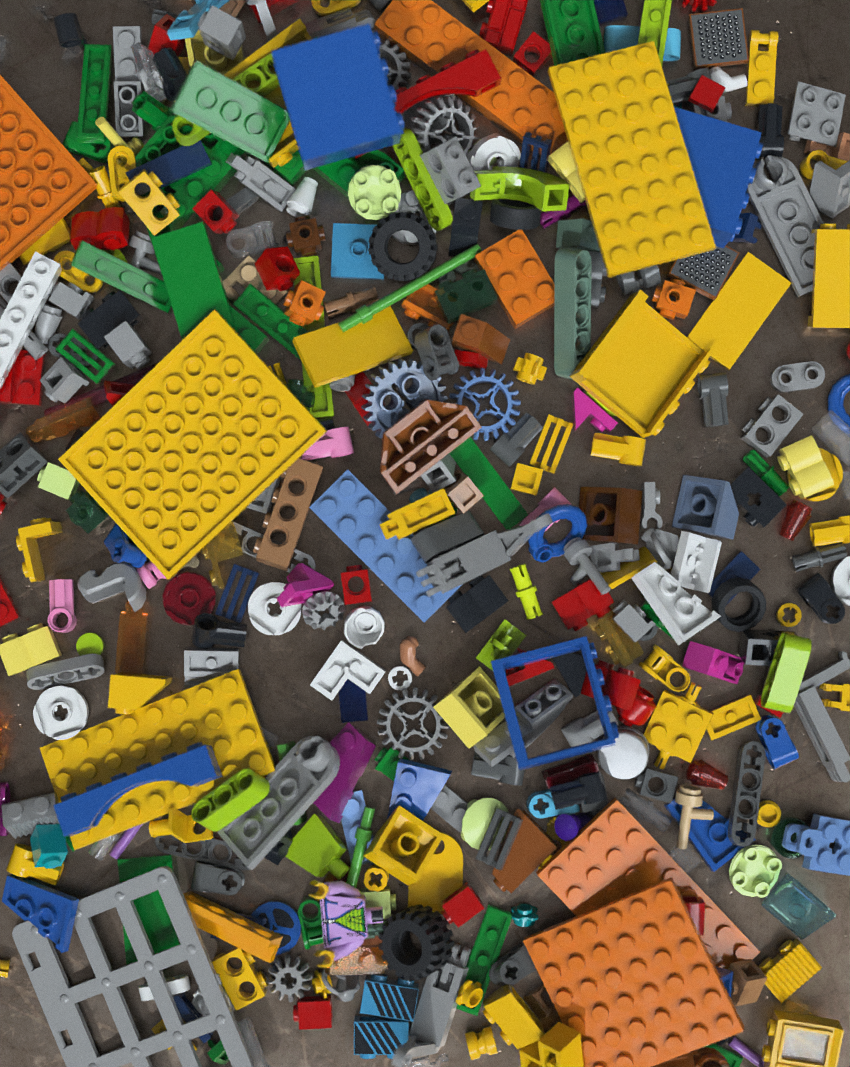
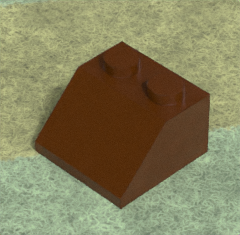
[579,486,642,544]

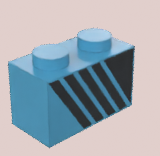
[360,972,419,1022]
[354,1016,409,1059]

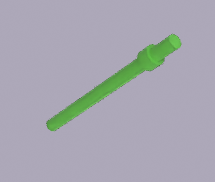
[338,244,482,332]
[331,806,375,967]

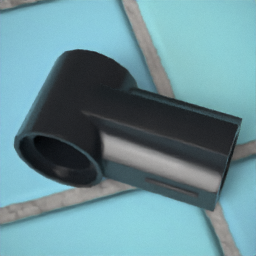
[53,13,88,54]
[152,47,187,101]
[757,103,784,158]
[191,613,247,649]
[549,771,607,810]

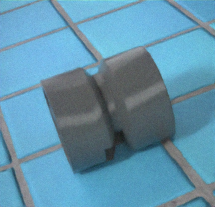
[616,265,661,296]

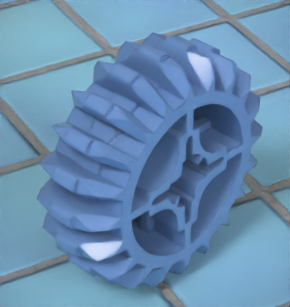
[449,368,521,441]

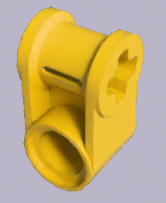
[638,644,690,692]

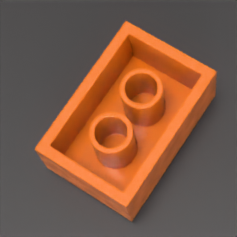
[474,230,554,329]

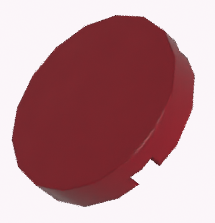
[162,572,216,625]

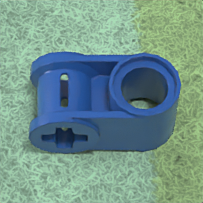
[104,523,147,568]
[755,715,799,769]

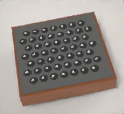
[688,8,749,69]
[667,246,739,301]

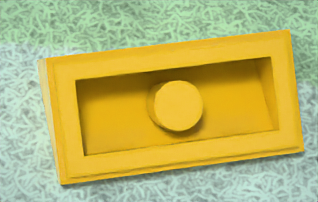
[600,547,657,589]

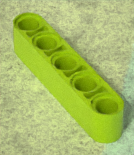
[173,53,280,146]

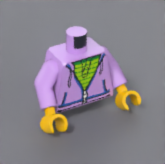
[309,880,384,968]

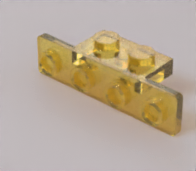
[202,521,243,590]

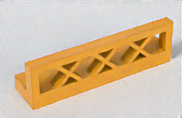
[183,891,283,963]

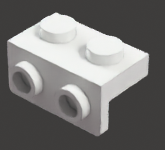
[671,531,722,593]

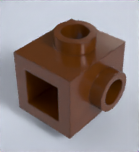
[286,216,326,257]

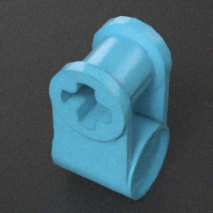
[526,789,580,818]

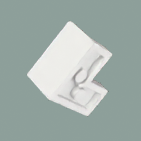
[310,640,386,700]

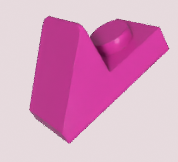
[572,387,618,433]
[276,563,334,607]

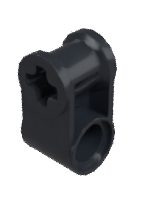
[796,573,845,624]

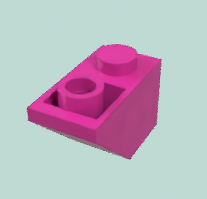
[682,641,744,684]

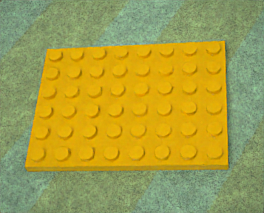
[58,310,328,580]

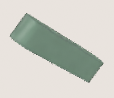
[554,247,591,380]

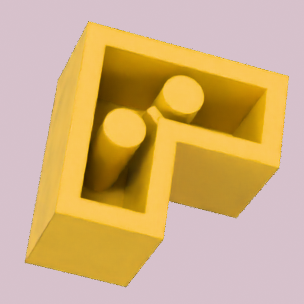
[519,1022,584,1067]

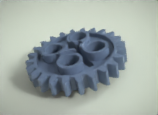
[361,358,448,439]

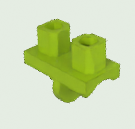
[476,619,526,671]

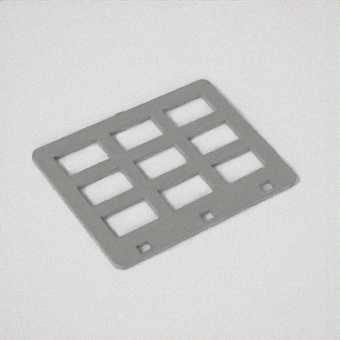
[12,866,255,1067]

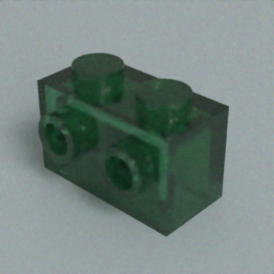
[434,269,498,324]

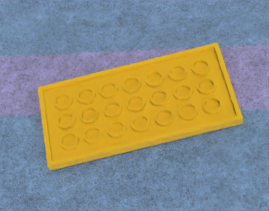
[548,41,716,277]
[40,669,275,850]

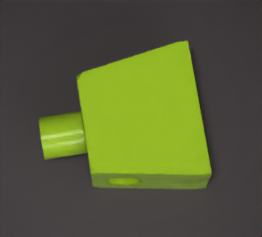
[285,814,349,880]

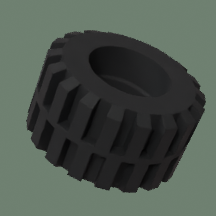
[368,212,438,281]
[379,905,454,981]

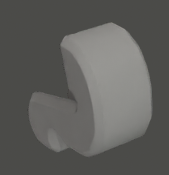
[77,562,147,612]

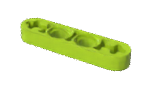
[392,128,453,231]

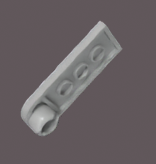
[746,155,824,297]
[217,736,340,870]

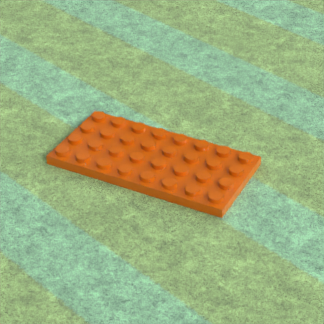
[536,798,760,970]

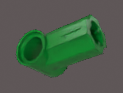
[132,91,178,132]

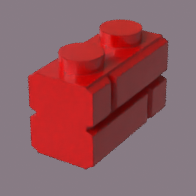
[479,0,528,56]

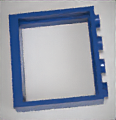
[491,636,619,770]

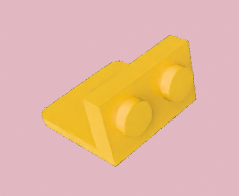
[16,517,62,582]

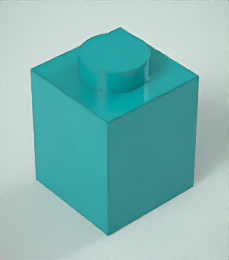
[30,824,68,869]

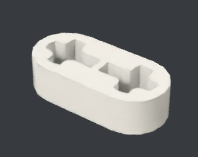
[138,974,191,1001]

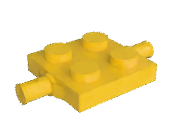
[644,682,714,769]

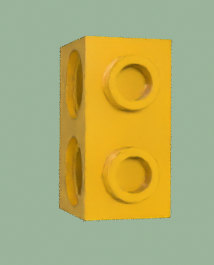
[119,169,180,235]
[211,946,269,1011]

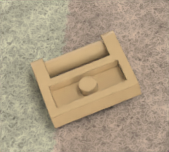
[222,255,288,327]

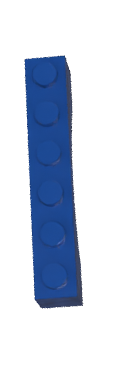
[53,742,222,836]

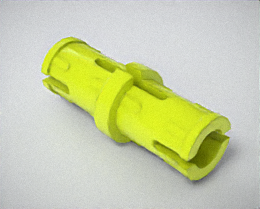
[510,563,543,620]

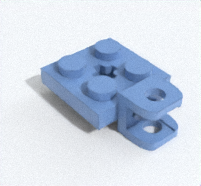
[782,814,850,876]

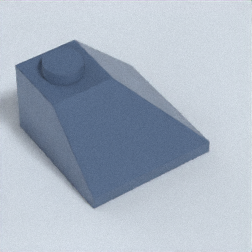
[672,475,739,540]

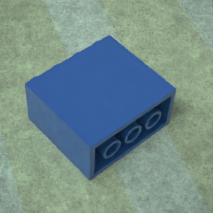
[271,24,405,170]
[674,107,763,248]

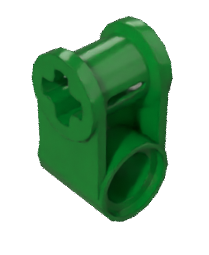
[62,121,115,164]
[298,894,324,950]

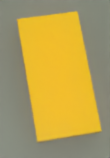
[687,252,792,370]
[292,306,413,388]

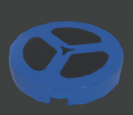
[251,900,301,955]

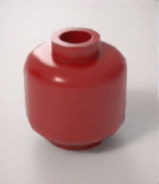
[615,686,656,727]

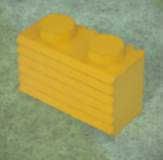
[758,938,822,1003]

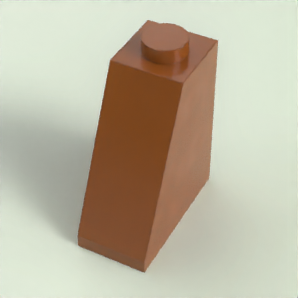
[452,314,511,365]
[492,807,559,893]

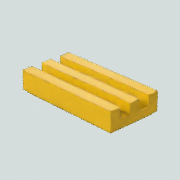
[529,414,574,474]

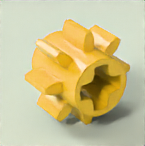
[513,353,547,385]

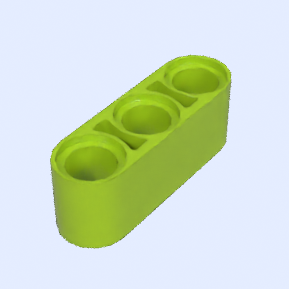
[761,632,812,713]
[191,768,270,832]

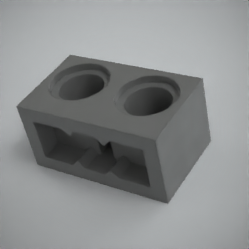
[0,432,47,498]

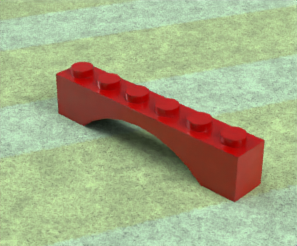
[355,49,501,158]

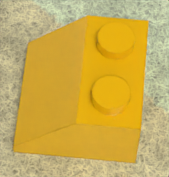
[108,672,173,714]
[363,805,444,885]
[482,984,545,1050]

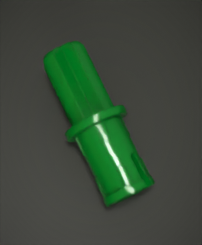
[743,449,790,497]

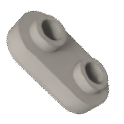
[770,361,825,393]

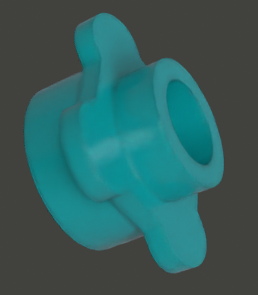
[511,903,539,927]

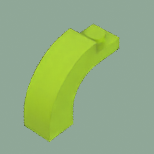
[470,166,570,212]

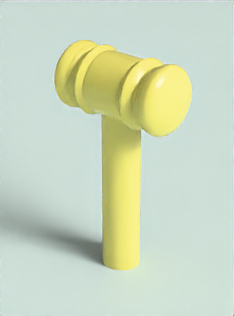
[95,117,145,166]

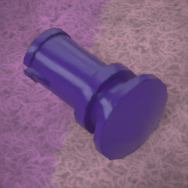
[554,812,593,841]

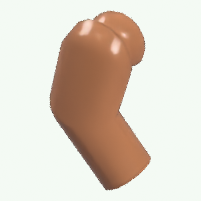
[399,636,426,677]

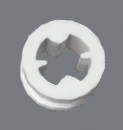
[388,666,412,690]

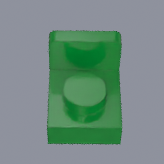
[374,745,410,781]

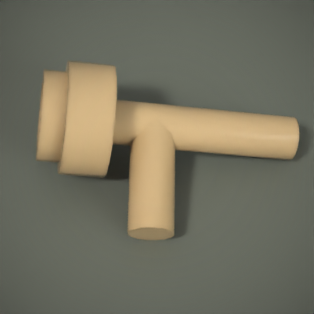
[675,784,714,849]

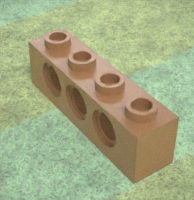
[253,458,323,571]

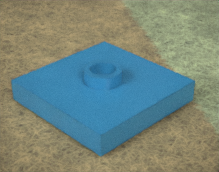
[331,223,384,280]

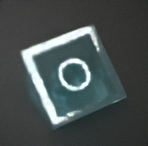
[761,873,836,940]

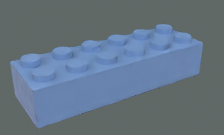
[309,469,463,623]

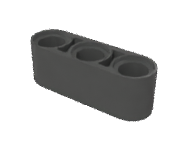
[411,511,484,564]

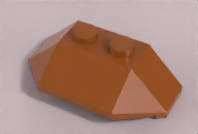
[380,399,482,494]

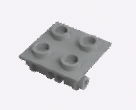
[788,81,846,147]

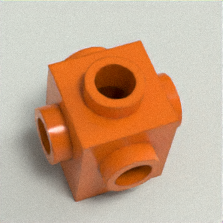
[652,278,696,320]
[283,280,326,326]

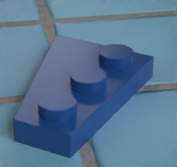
[2,874,79,953]

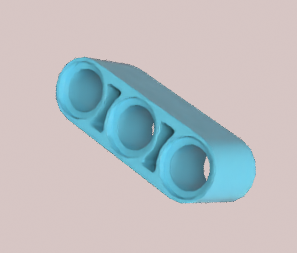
[603,25,681,61]

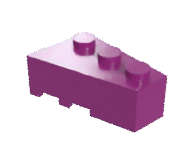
[313,722,376,823]

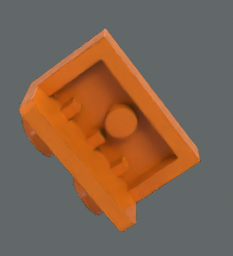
[402,284,464,333]

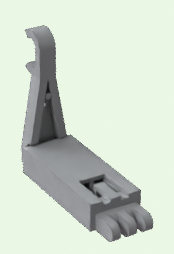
[246,0,376,42]
[416,513,554,597]
[794,651,850,782]
[392,943,471,1067]

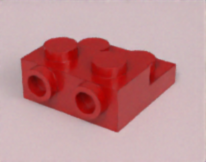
[0,350,45,406]

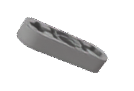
[26,654,105,690]

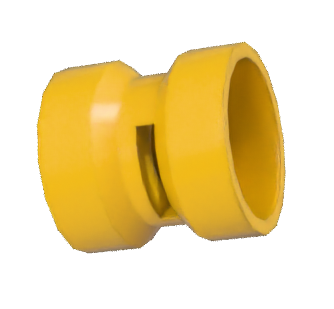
[465,1026,498,1060]

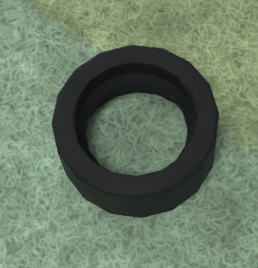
[490,199,542,230]
[712,577,766,632]

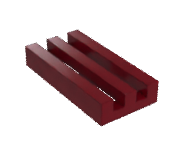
[542,754,599,789]

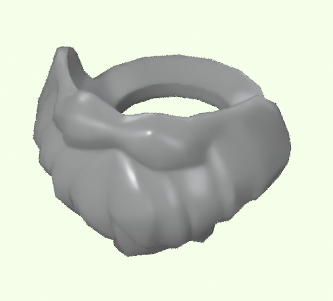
[641,528,679,570]
[321,960,360,1002]

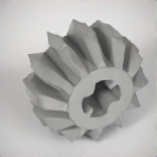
[266,954,313,1002]

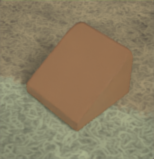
[524,982,555,1018]

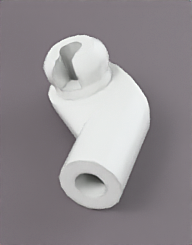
[709,66,748,92]

